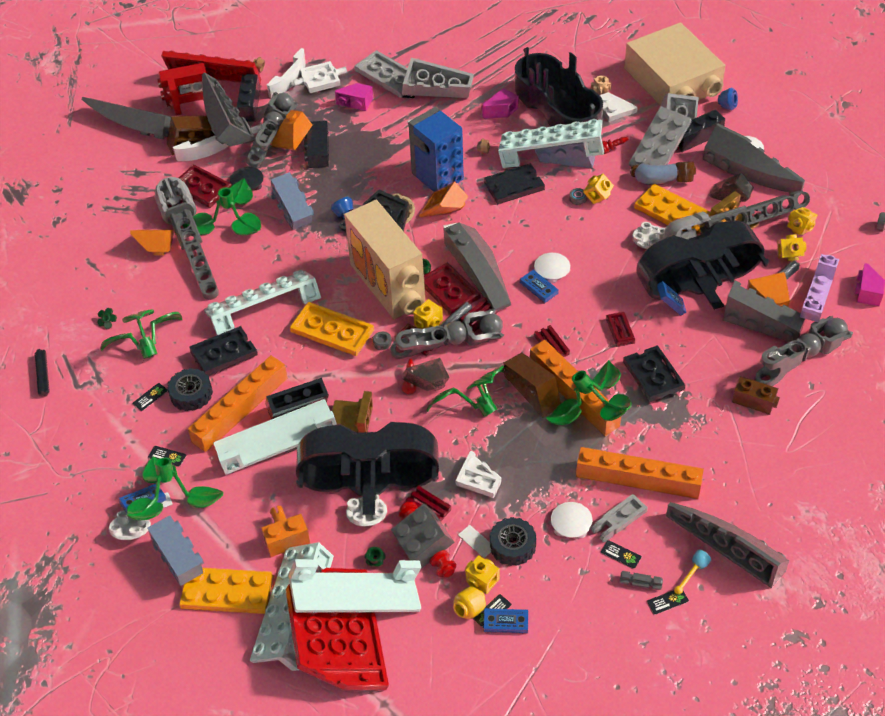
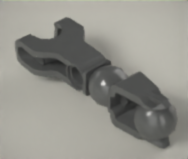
[246,92,298,168]
[390,309,504,359]
[754,316,853,386]

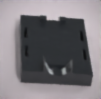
[484,163,545,205]
[189,326,258,376]
[623,345,685,402]

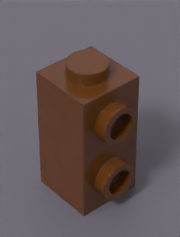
[732,376,780,415]

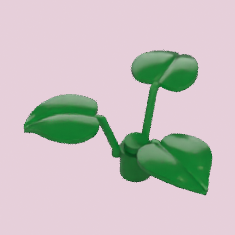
[182,179,261,236]
[101,309,182,359]
[546,360,632,425]
[426,366,504,417]
[127,456,224,520]

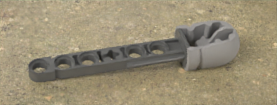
[155,177,219,300]
[663,191,810,239]

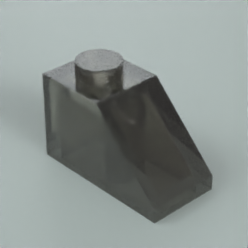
[709,173,754,203]
[401,358,450,391]

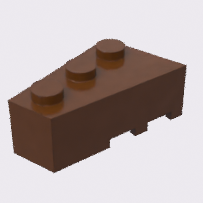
[167,116,215,155]
[503,352,561,418]

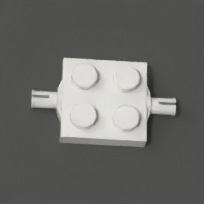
[293,61,347,93]

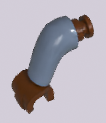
[630,162,696,185]

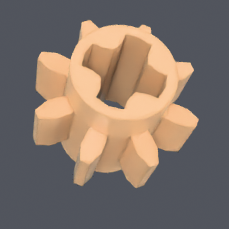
[591,76,611,95]

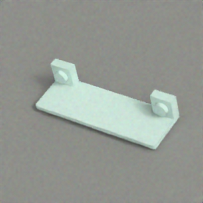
[498,119,604,168]
[204,270,321,335]
[214,399,337,475]
[250,542,334,671]
[288,559,421,612]

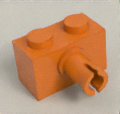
[261,505,310,557]

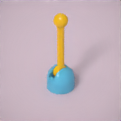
[674,550,711,594]

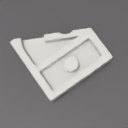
[600,92,638,122]
[455,451,501,498]

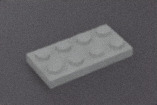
[354,50,408,98]
[629,106,692,167]

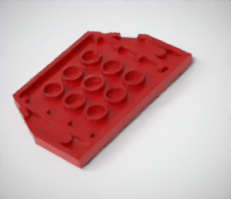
[286,568,389,690]

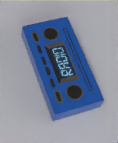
[520,270,559,303]
[657,281,687,316]
[119,484,166,513]
[484,608,528,633]

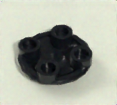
[230,167,264,190]

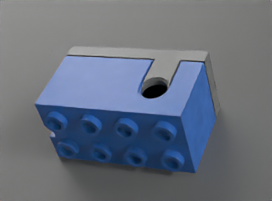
[408,107,464,192]

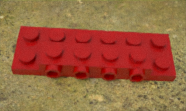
[161,51,261,84]

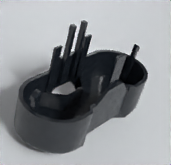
[515,47,603,127]
[636,221,769,310]
[296,422,439,515]

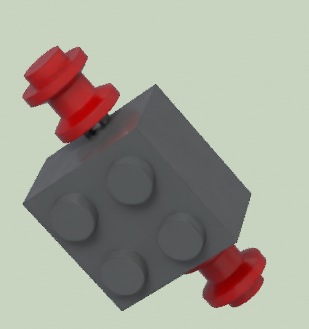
[391,502,457,578]

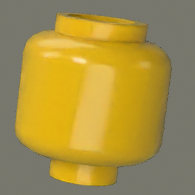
[453,586,486,619]

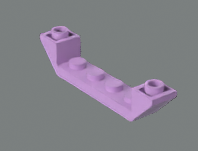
[800,254,839,323]

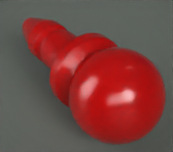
[602,137,629,154]
[401,359,417,394]

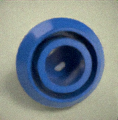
[718,88,738,110]
[331,196,353,219]

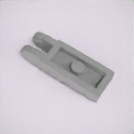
[591,494,648,542]

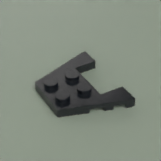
[339,189,410,232]

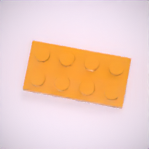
[634,184,710,235]
[290,302,374,356]
[179,568,273,614]

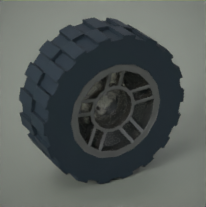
[167,368,213,411]
[490,517,536,566]

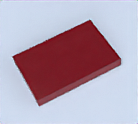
[178,165,232,208]
[424,262,481,315]

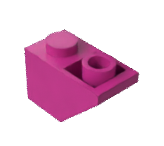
[335,83,373,111]
[482,88,519,119]
[855,263,885,306]

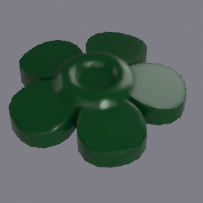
[97,307,117,329]

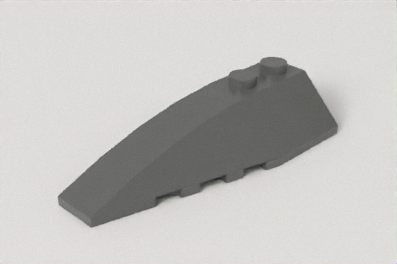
[202,73,255,146]
[82,97,171,139]
[703,123,805,193]
[443,222,511,311]
[666,502,789,589]

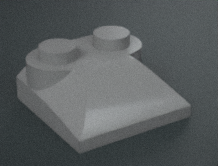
[661,93,699,120]

